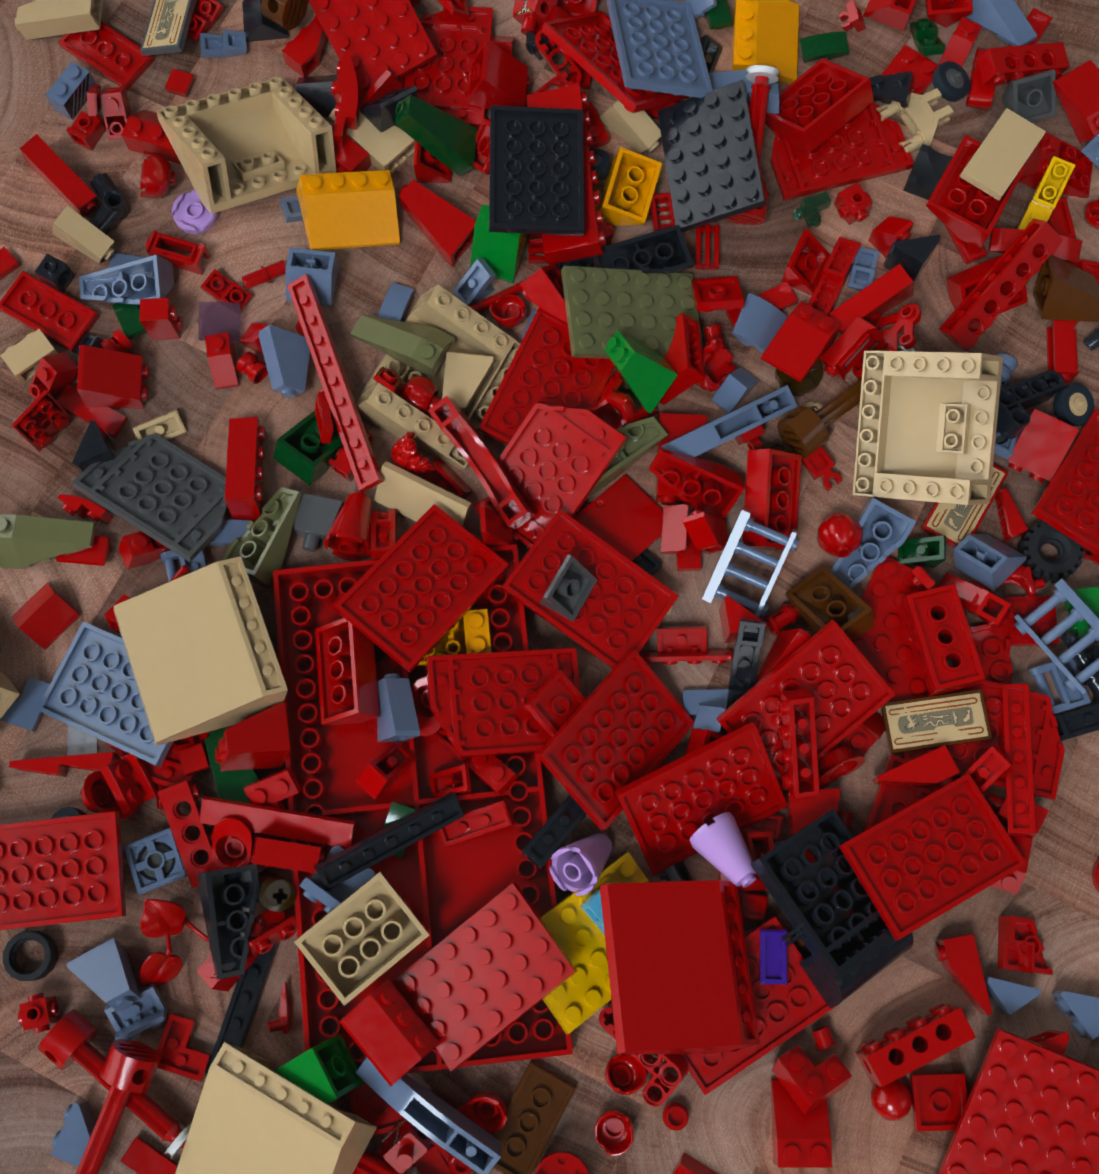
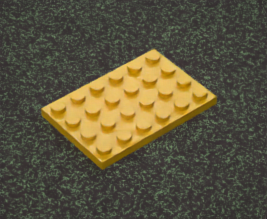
[541,852,649,1034]

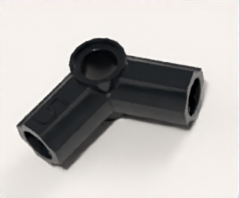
[90,173,130,235]

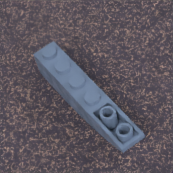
[661,385,798,457]
[356,1057,501,1174]

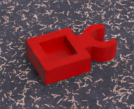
[801,447,842,491]

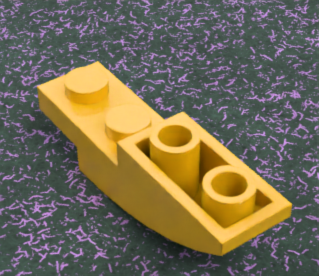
[1017,156,1075,230]

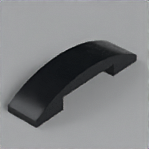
[726,619,766,709]
[1055,703,1099,741]

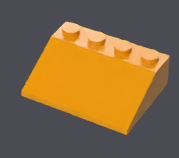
[731,0,799,83]
[296,170,400,250]

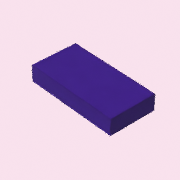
[759,929,787,985]

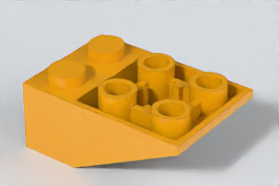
[418,609,492,665]

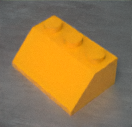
[598,147,662,226]

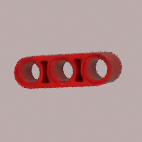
[966,48,995,110]

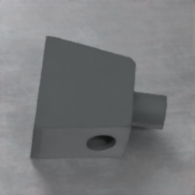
[294,493,343,552]

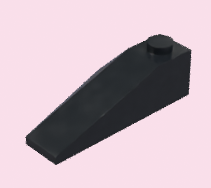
[592,225,694,273]
[197,864,260,980]

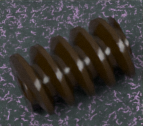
[256,872,296,912]

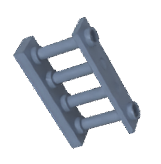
[702,507,799,618]
[1014,578,1099,694]

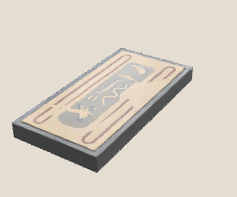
[140,0,196,56]

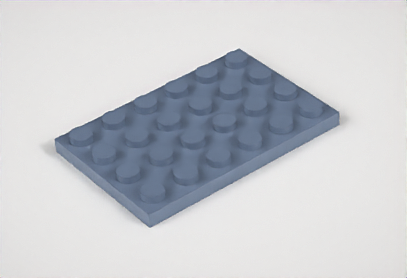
[606,0,713,98]
[37,621,173,767]

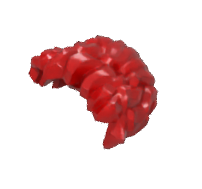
[695,336,735,391]
[391,432,436,476]

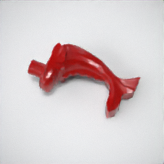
[970,565,1045,597]

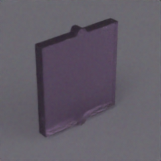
[197,302,242,342]

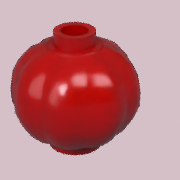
[396,376,441,416]
[817,513,863,558]

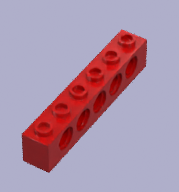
[938,219,1063,351]

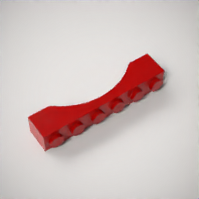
[428,396,535,529]

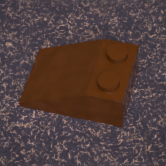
[785,565,874,642]

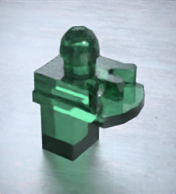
[793,192,831,228]

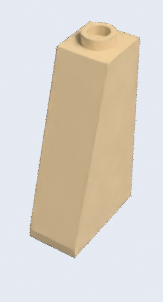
[15,0,103,40]
[329,108,415,174]

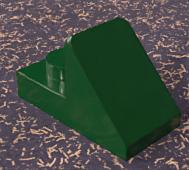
[898,535,946,568]

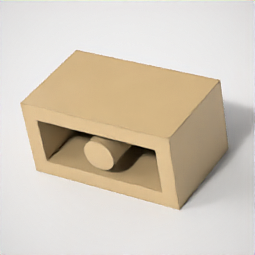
[0,329,58,385]

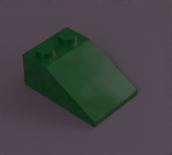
[273,410,343,485]

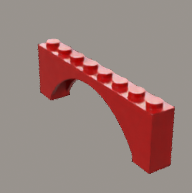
[527,84,606,265]

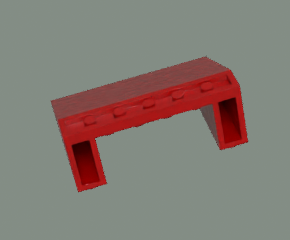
[600,880,760,1054]

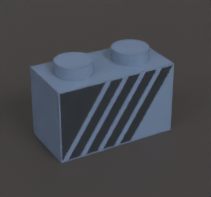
[45,61,96,120]

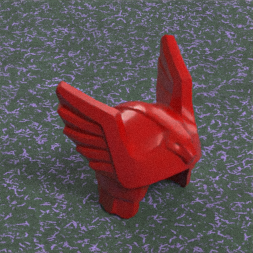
[590,370,659,429]

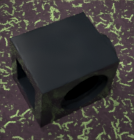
[35,253,75,293]

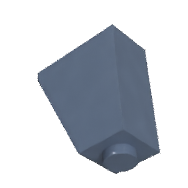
[258,325,310,398]
[377,674,420,742]
[66,938,141,1012]

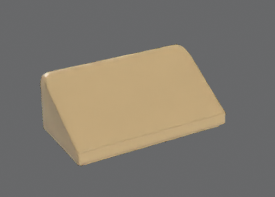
[132,408,187,440]

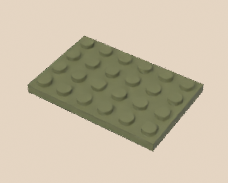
[561,266,703,359]

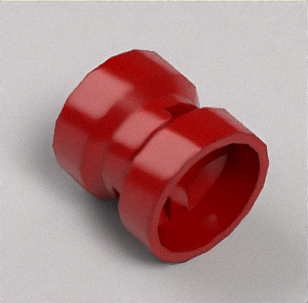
[100,329,134,352]
[236,351,268,384]

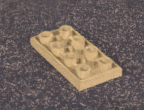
[959,108,1046,201]
[374,461,471,527]

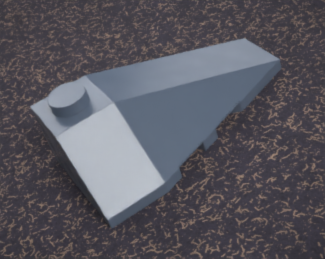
[965,0,1037,46]
[79,255,174,305]
[830,497,916,590]

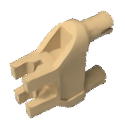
[876,88,954,153]

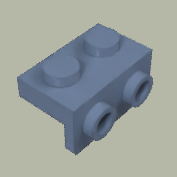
[104,983,168,1040]

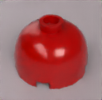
[140,151,175,198]

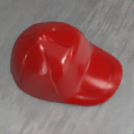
[456,1092,507,1133]

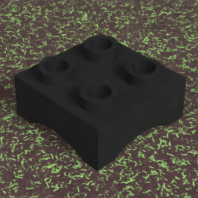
[903,144,953,200]

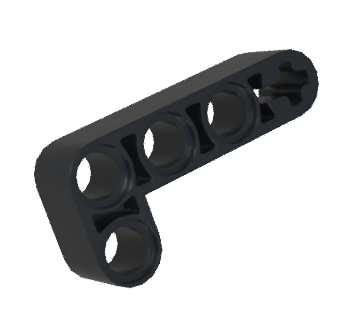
[997,370,1065,439]

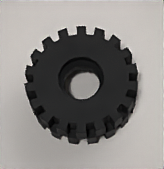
[1017,521,1085,584]

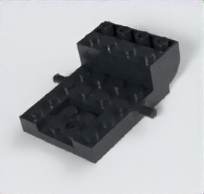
[750,808,914,1008]

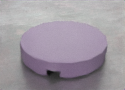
[172,190,218,234]

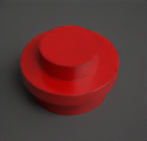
[662,1102,689,1131]

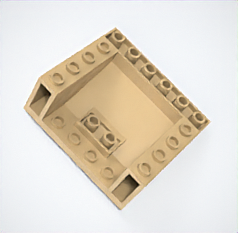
[157,77,336,214]
[356,284,520,470]
[853,351,1003,505]
[114,556,288,746]
[175,1042,377,1174]

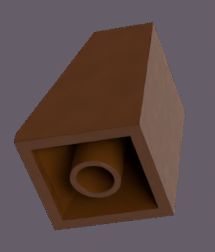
[1033,255,1099,322]

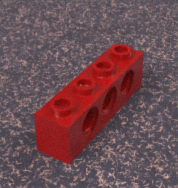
[976,42,1070,86]
[158,779,217,888]

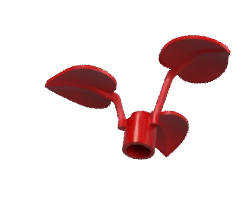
[139,899,211,987]

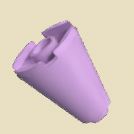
[690,812,756,888]
[550,833,612,896]

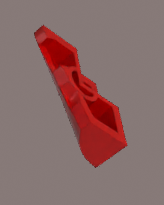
[997,916,1053,975]

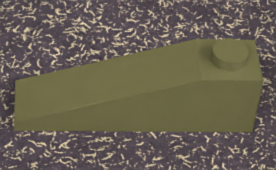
[350,315,455,378]
[589,416,668,497]
[222,487,302,588]
[0,514,96,569]

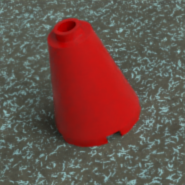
[324,491,372,561]

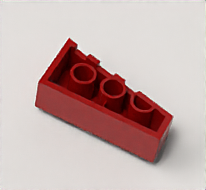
[225,417,266,523]

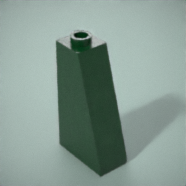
[395,95,477,176]
[205,727,262,804]

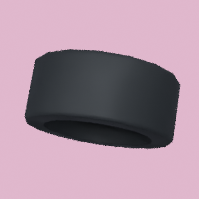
[3,931,58,981]

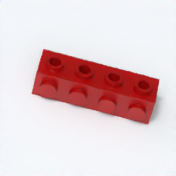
[777,689,820,799]

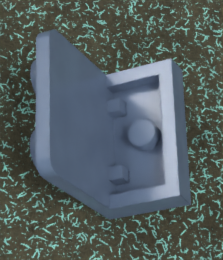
[300,845,376,913]

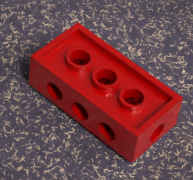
[901,584,986,696]
[856,1003,977,1087]

